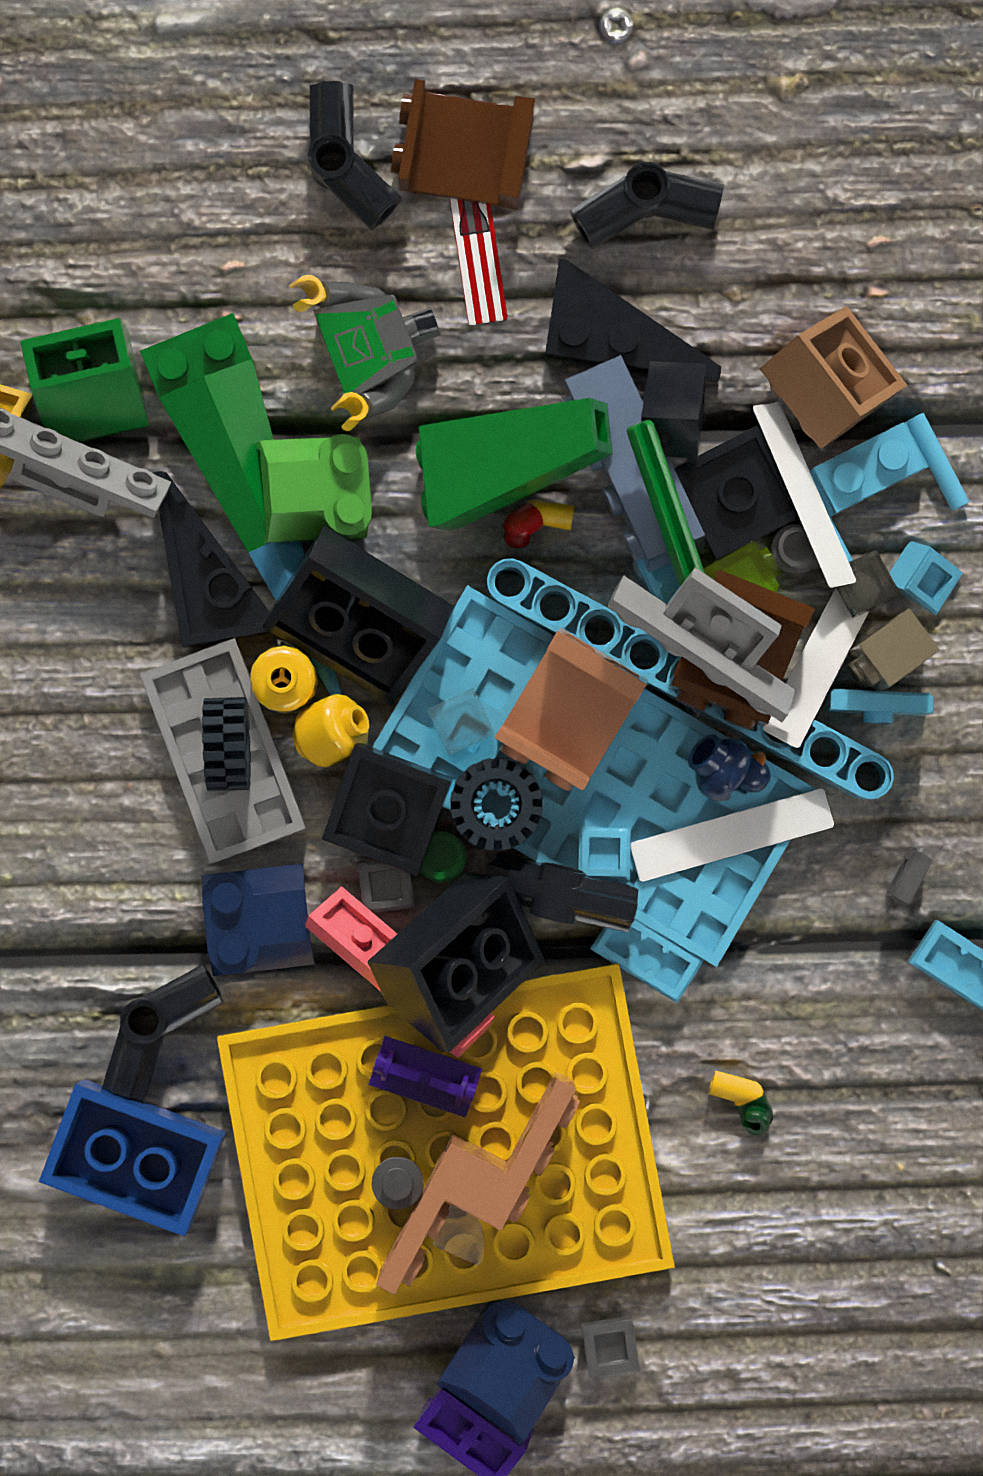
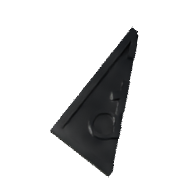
[545,259,721,382]
[152,471,271,648]

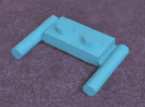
[810,413,970,564]

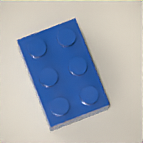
[39,1079,227,1237]

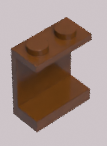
[391,79,535,210]
[668,569,815,731]

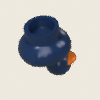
[688,734,771,801]

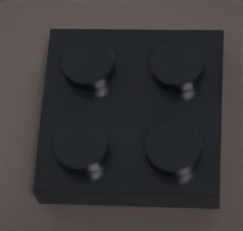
[674,425,800,562]
[322,743,453,876]

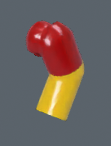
[503,499,575,549]

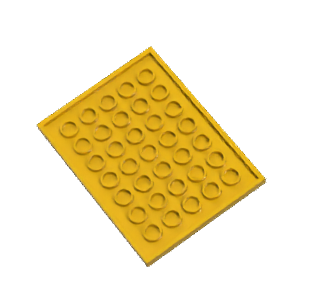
[217,964,675,1341]

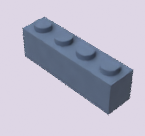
[561,355,705,572]

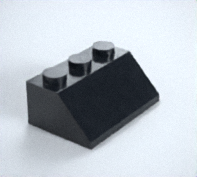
[262,526,454,706]
[367,872,545,1053]

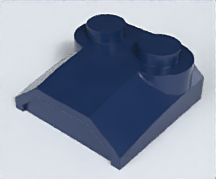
[201,863,315,976]
[436,1300,575,1445]

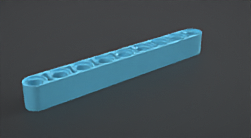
[487,558,894,800]

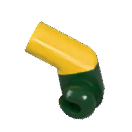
[708,1070,773,1136]

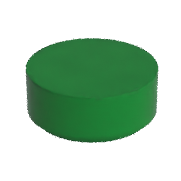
[420,831,467,882]

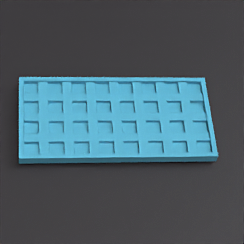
[373,585,817,967]

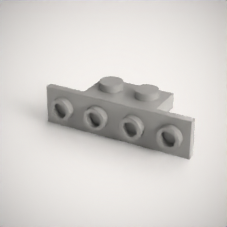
[0,408,171,518]
[607,568,795,723]

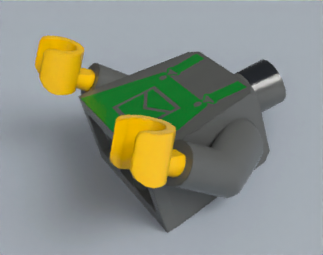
[289,275,441,431]

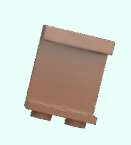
[494,628,649,791]

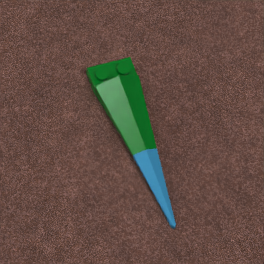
[140,313,341,695]

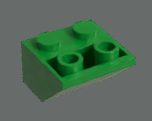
[20,318,150,443]

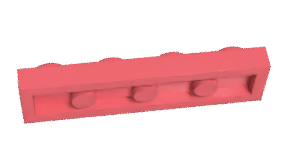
[305,886,494,1058]

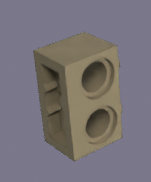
[847,608,940,691]

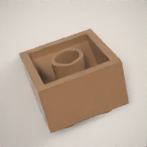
[759,306,908,449]

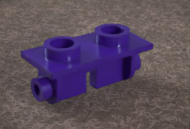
[368,1036,482,1118]

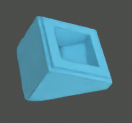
[885,541,963,615]

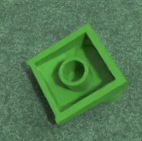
[257,434,372,543]

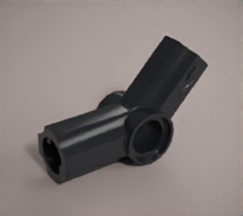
[308,81,402,231]
[570,162,724,249]
[485,852,639,932]
[102,964,224,1101]

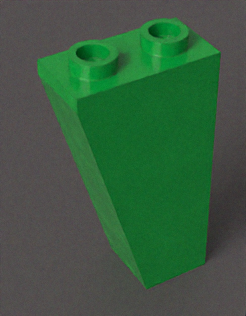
[416,398,613,531]

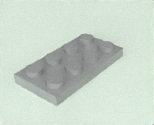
[140,638,307,864]

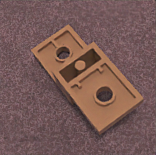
[376,1071,580,1295]

